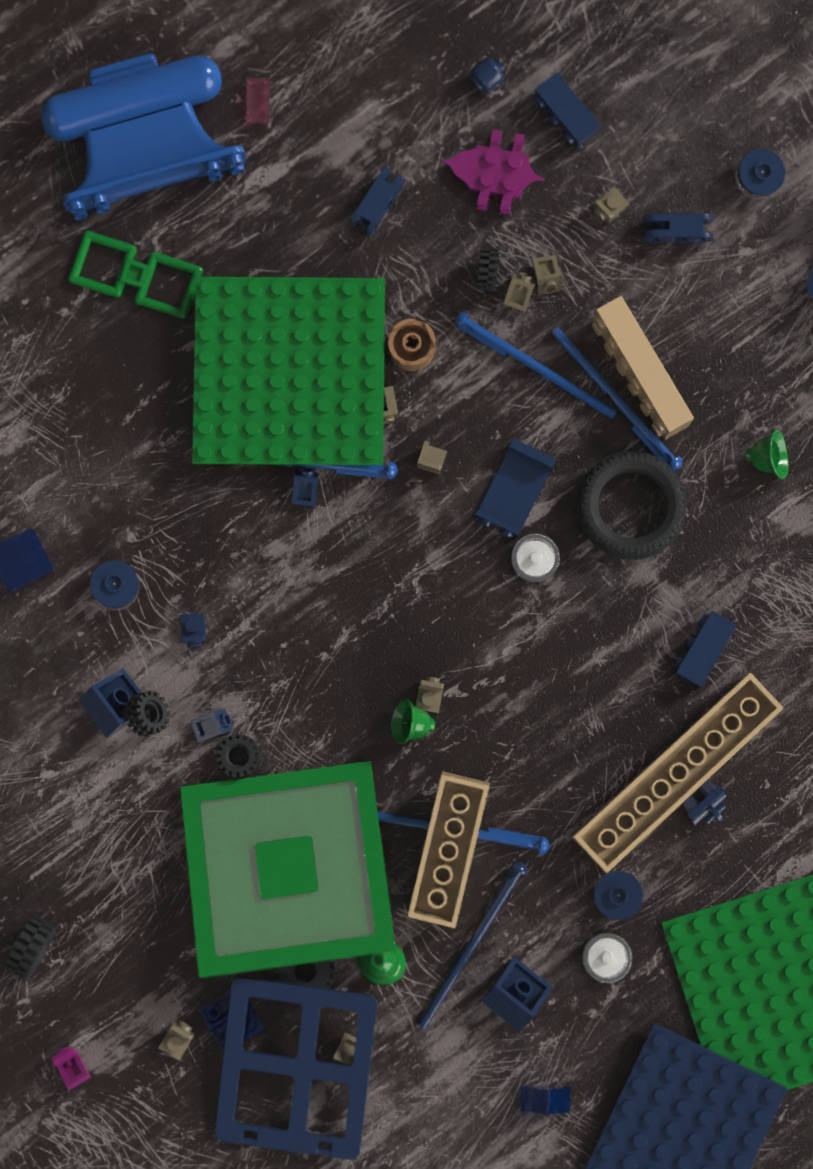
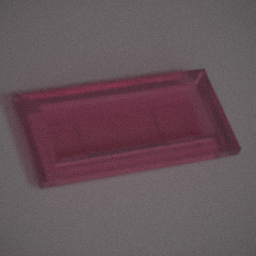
[246,78,270,124]

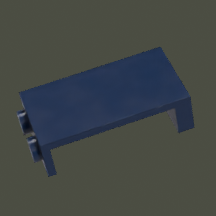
[475,438,556,539]

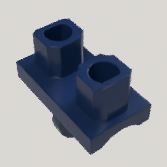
[683,781,727,826]

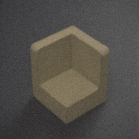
[417,441,447,475]

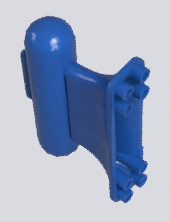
[41,53,247,220]

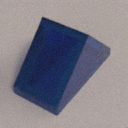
[521,1086,570,1115]

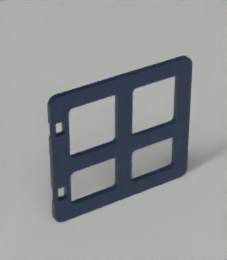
[215,977,378,1160]

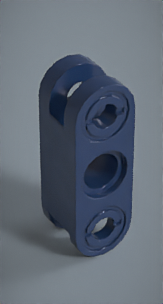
[349,167,406,238]
[643,214,714,243]

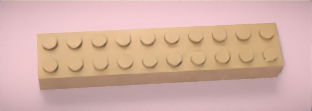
[572,673,784,873]

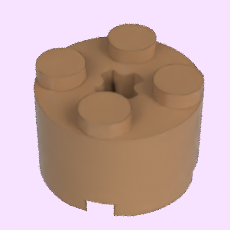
[388,319,436,371]

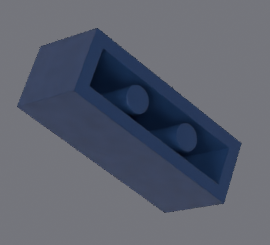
[534,72,601,149]
[673,611,737,689]

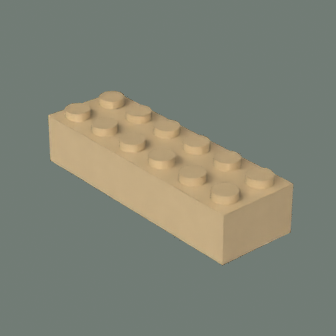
[592,296,694,440]
[408,771,490,928]

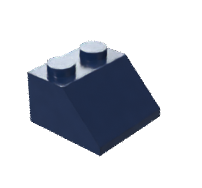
[78,668,148,738]
[481,957,552,1032]

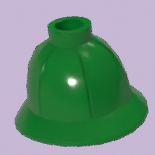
[746,430,788,479]
[391,699,435,744]
[357,943,406,985]

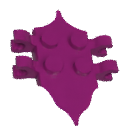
[443,129,545,215]

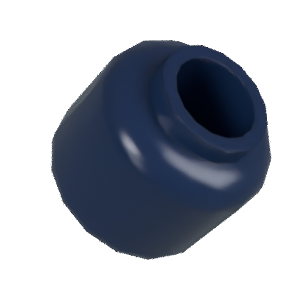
[470,57,506,93]

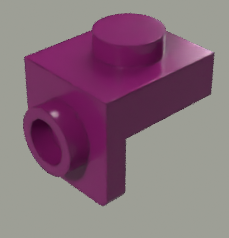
[50,1046,91,1090]

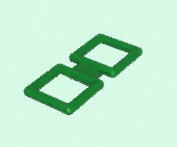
[68,231,203,319]

